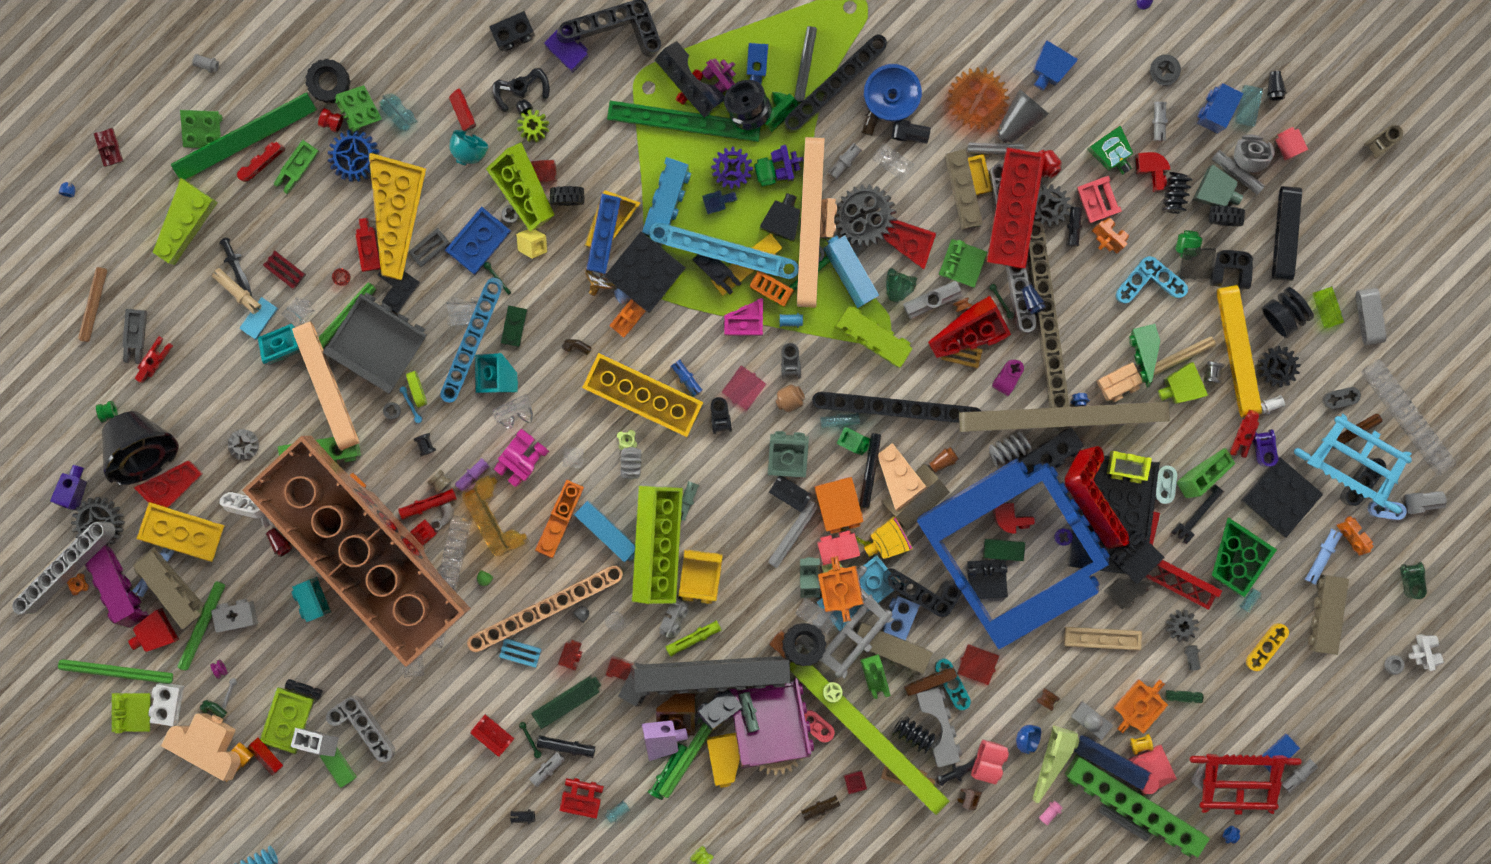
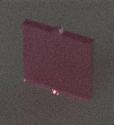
[722,365,766,411]

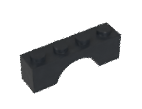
[654,41,725,118]

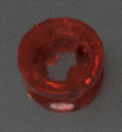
[332,268,351,286]

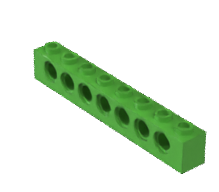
[1064,754,1210,858]

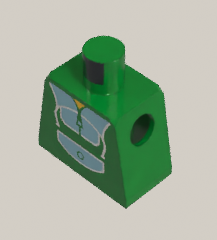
[1087,126,1133,175]

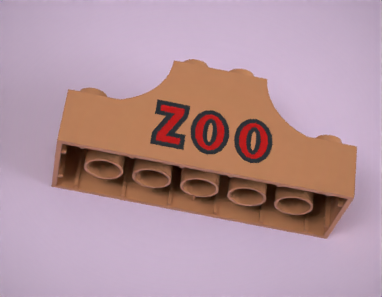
[242,436,471,667]

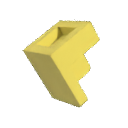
[516,229,547,259]

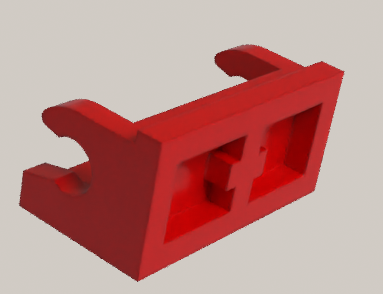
[470,714,515,757]

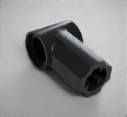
[891,119,931,144]

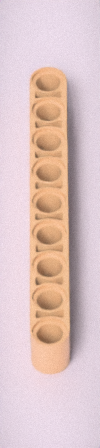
[797,137,825,308]
[467,565,623,652]

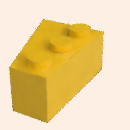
[584,190,641,248]

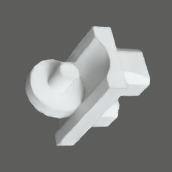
[1408,634,1444,671]

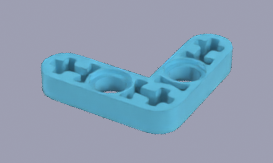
[1115,256,1188,304]

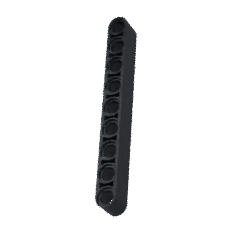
[812,392,981,423]

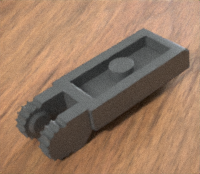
[122,309,147,364]

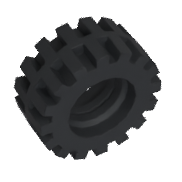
[550,186,585,206]
[1209,206,1245,227]

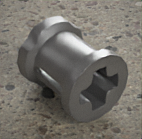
[1204,361,1225,383]

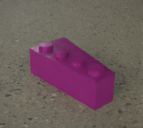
[85,545,149,628]

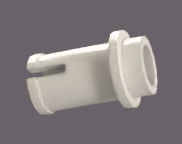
[1261,395,1285,415]

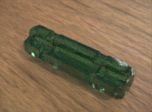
[1165,690,1204,703]

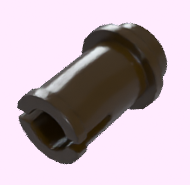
[861,110,880,136]

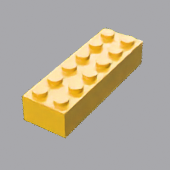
[582,353,704,437]

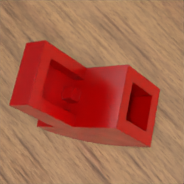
[1135,152,1171,192]
[993,502,1035,534]

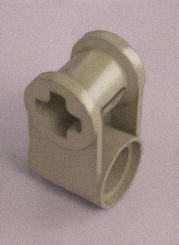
[1364,125,1403,159]

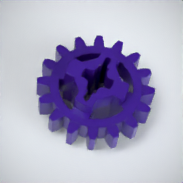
[711,147,753,189]

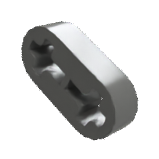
[1323,387,1361,409]

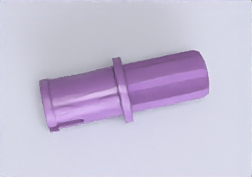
[455,458,490,491]

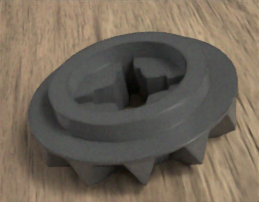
[1149,54,1181,86]

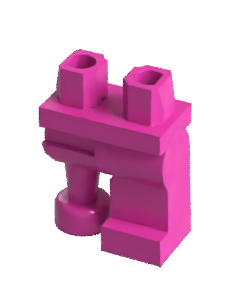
[494,429,549,487]

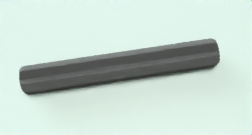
[794,26,817,102]

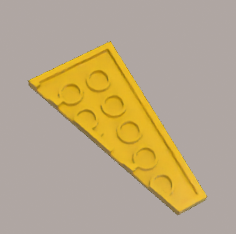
[369,153,426,280]

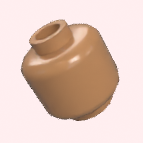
[775,384,805,413]

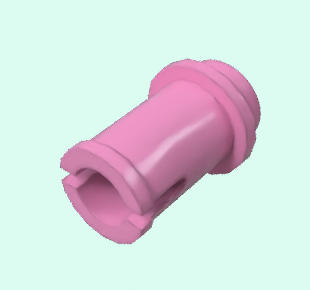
[1039,800,1063,826]

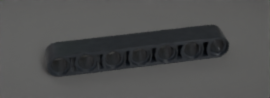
[785,34,887,133]

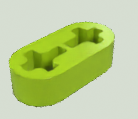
[406,371,427,408]

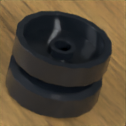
[724,80,772,130]

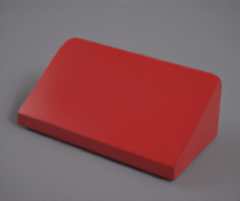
[449,88,476,131]
[247,738,283,776]

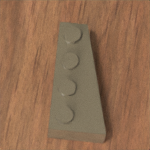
[133,547,204,629]

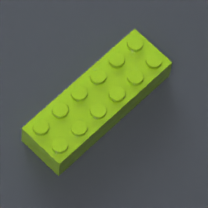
[632,486,683,604]

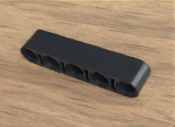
[1272,186,1302,281]

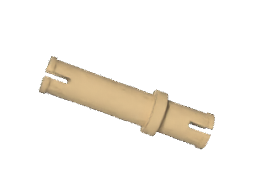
[212,268,262,314]

